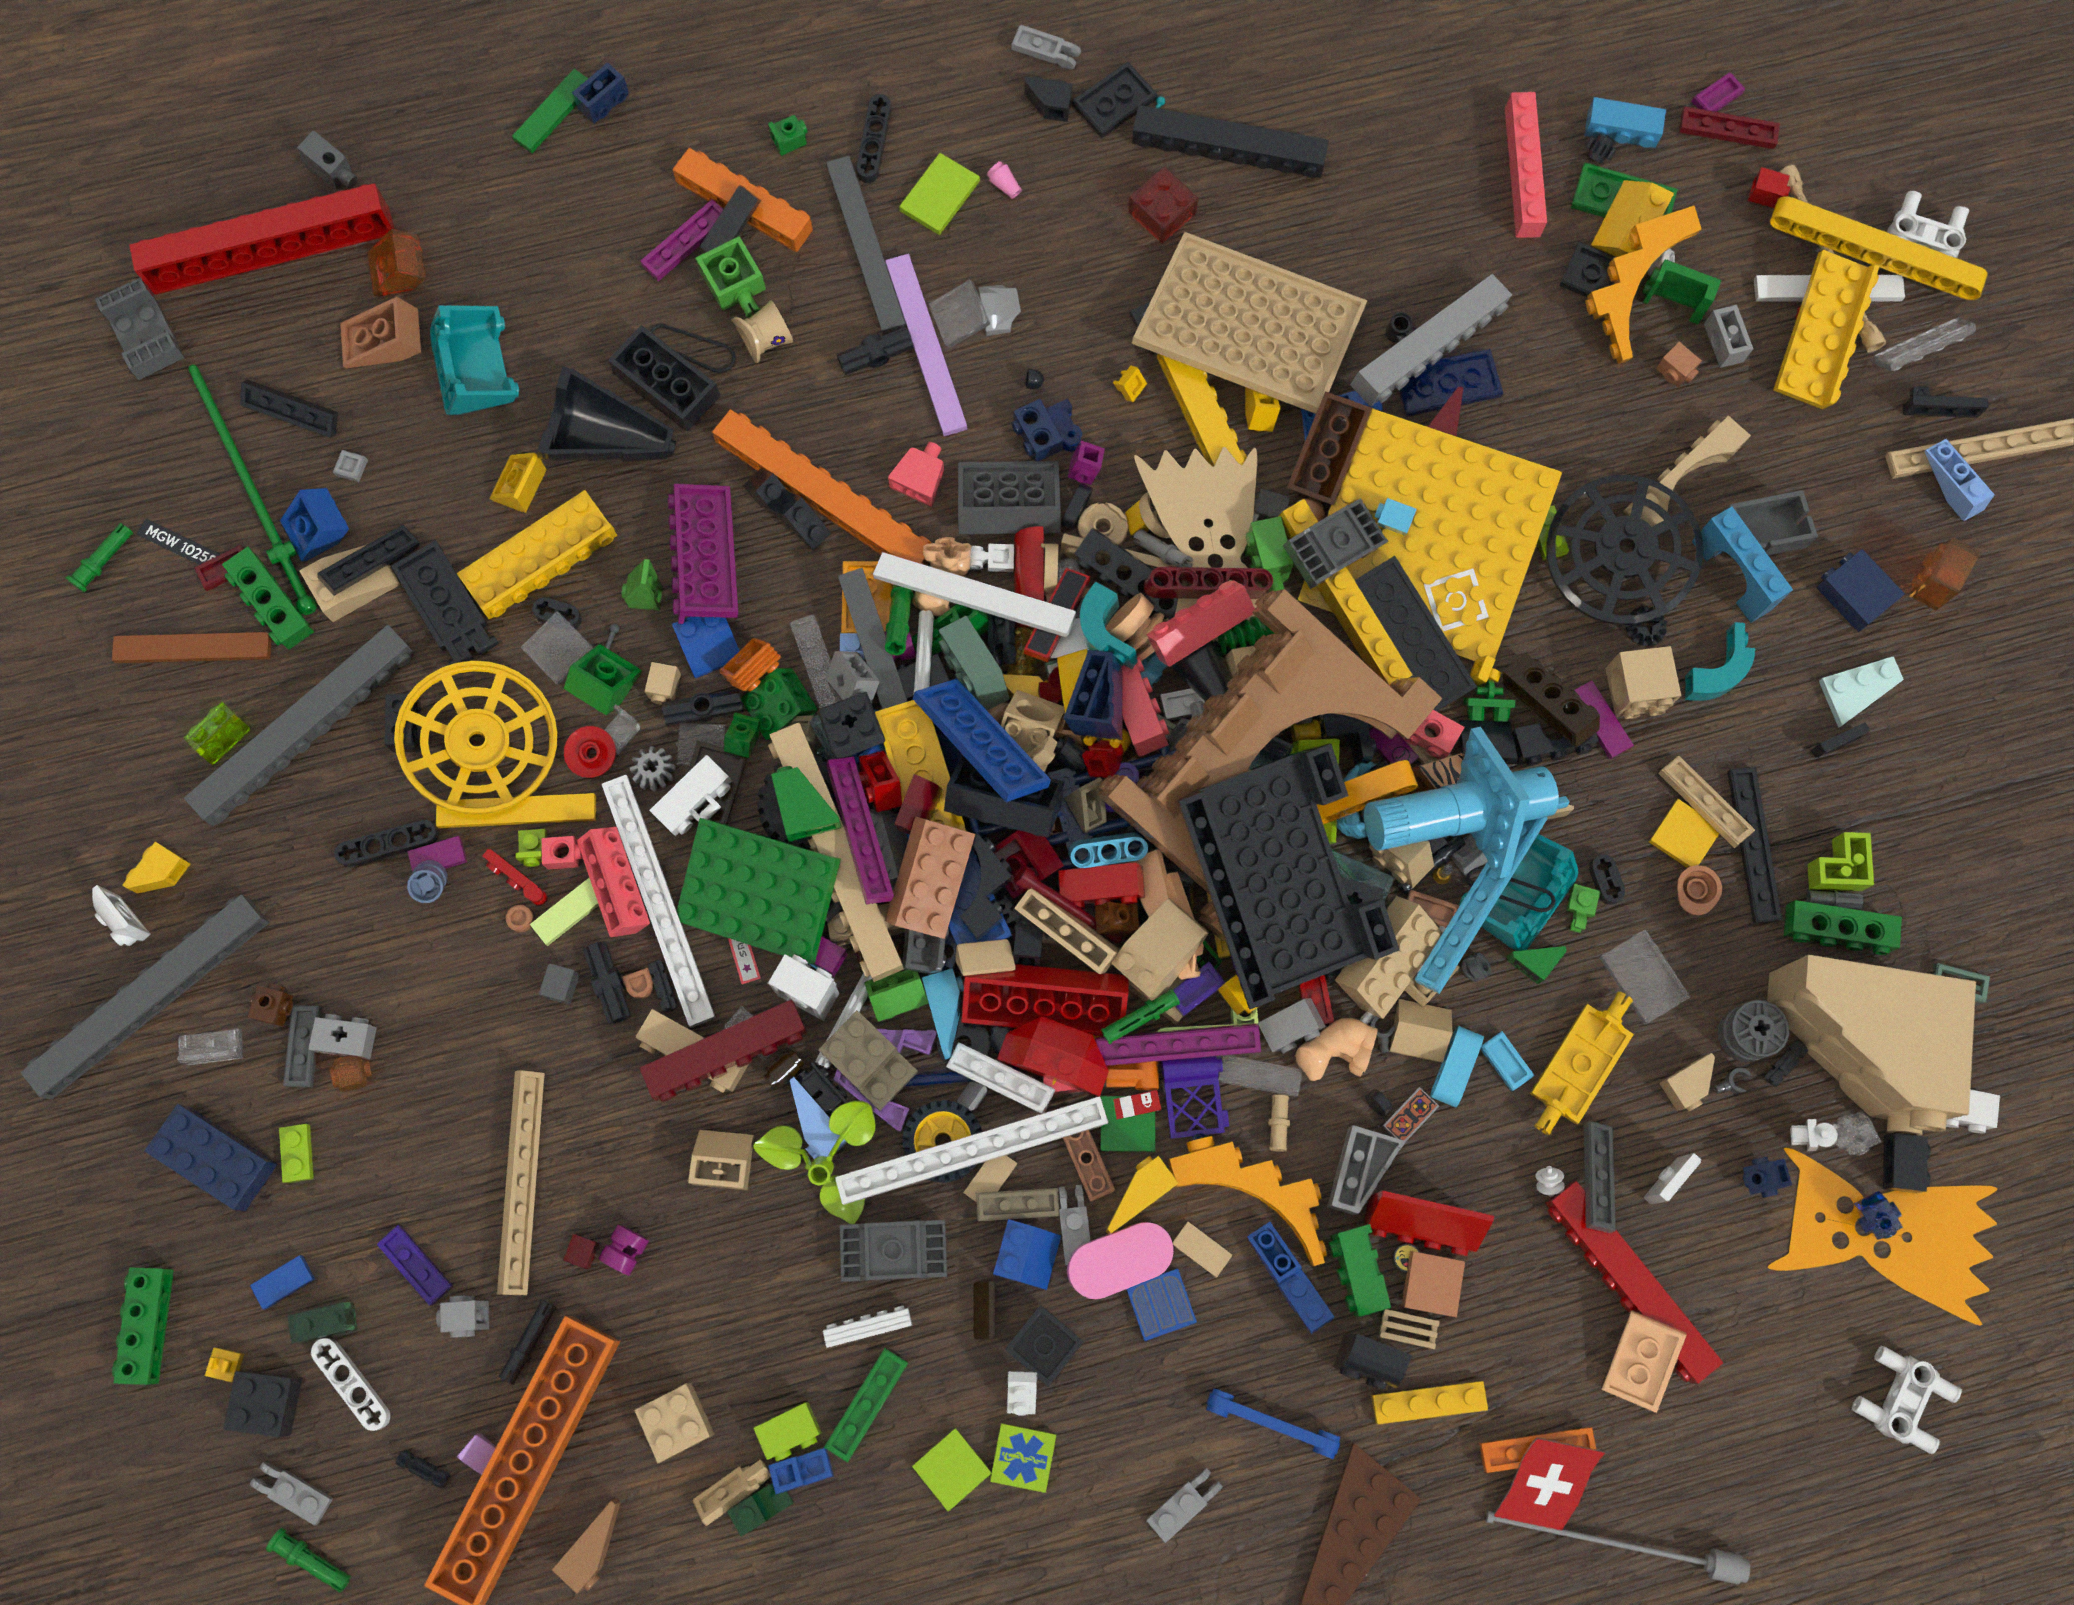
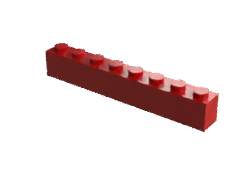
[1545,1181,1723,1384]

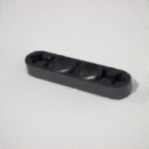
[857,94,891,183]
[334,820,439,867]

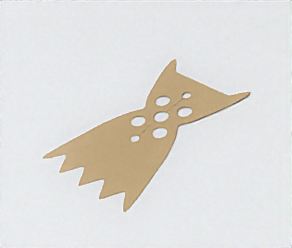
[1134,447,1261,621]

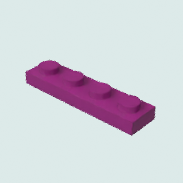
[640,199,723,281]

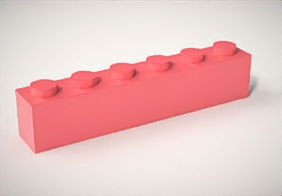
[1505,92,1547,238]

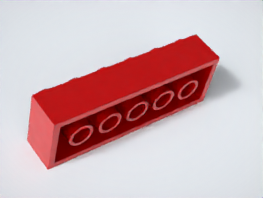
[962,964,1129,1037]

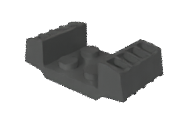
[95,277,185,380]
[1283,498,1389,589]
[840,1220,947,1282]

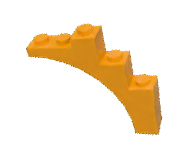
[1586,206,1702,364]
[1168,1142,1327,1266]

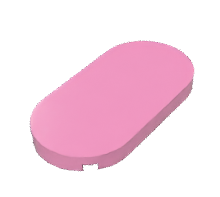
[1067,1222,1173,1299]

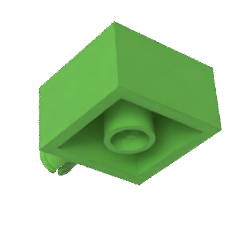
[696,236,766,319]
[1244,516,1294,592]

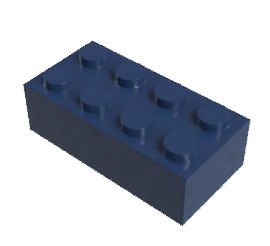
[144,1104,278,1211]

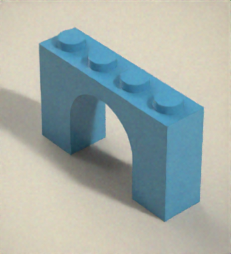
[1692,507,1793,623]

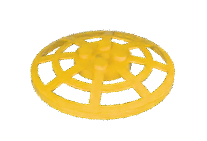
[394,661,557,815]

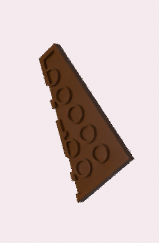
[1299,1442,1421,1605]

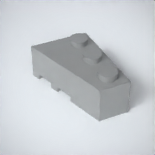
[1327,1125,1406,1215]

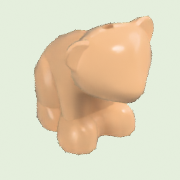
[912,537,971,616]
[1294,1018,1378,1081]

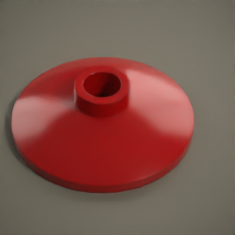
[564,726,616,778]

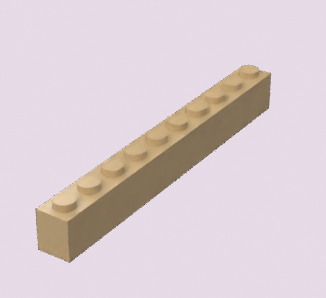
[768,723,904,982]

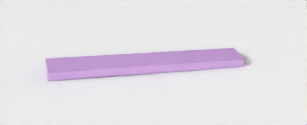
[885,254,967,436]

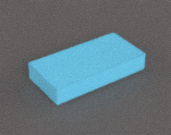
[1480,1031,1535,1092]

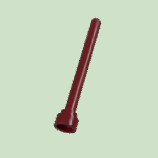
[1013,865,1122,943]

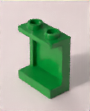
[1642,259,1721,324]

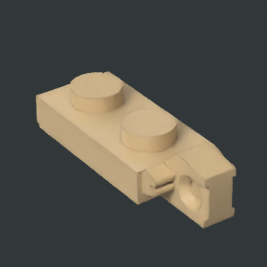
[693,1459,771,1526]

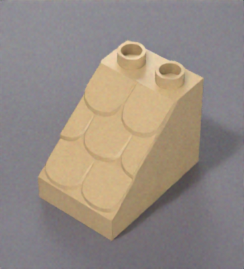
[1767,955,1976,1136]

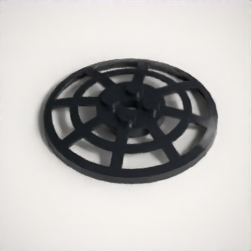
[1546,475,1703,625]

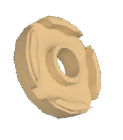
[1078,503,1128,546]

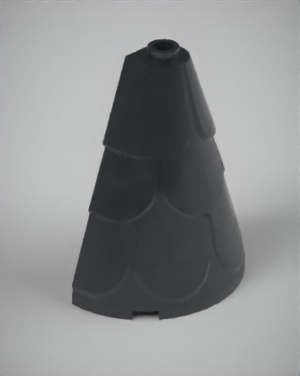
[537,366,676,462]

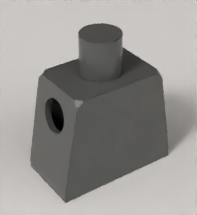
[297,130,358,188]

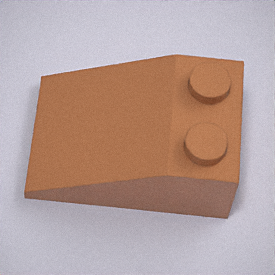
[340,297,421,368]

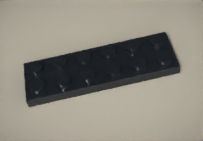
[1354,556,1477,711]

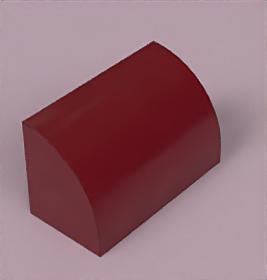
[895,774,942,835]

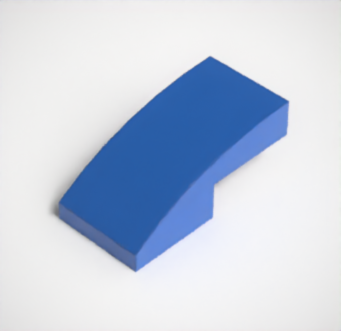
[768,1448,834,1494]

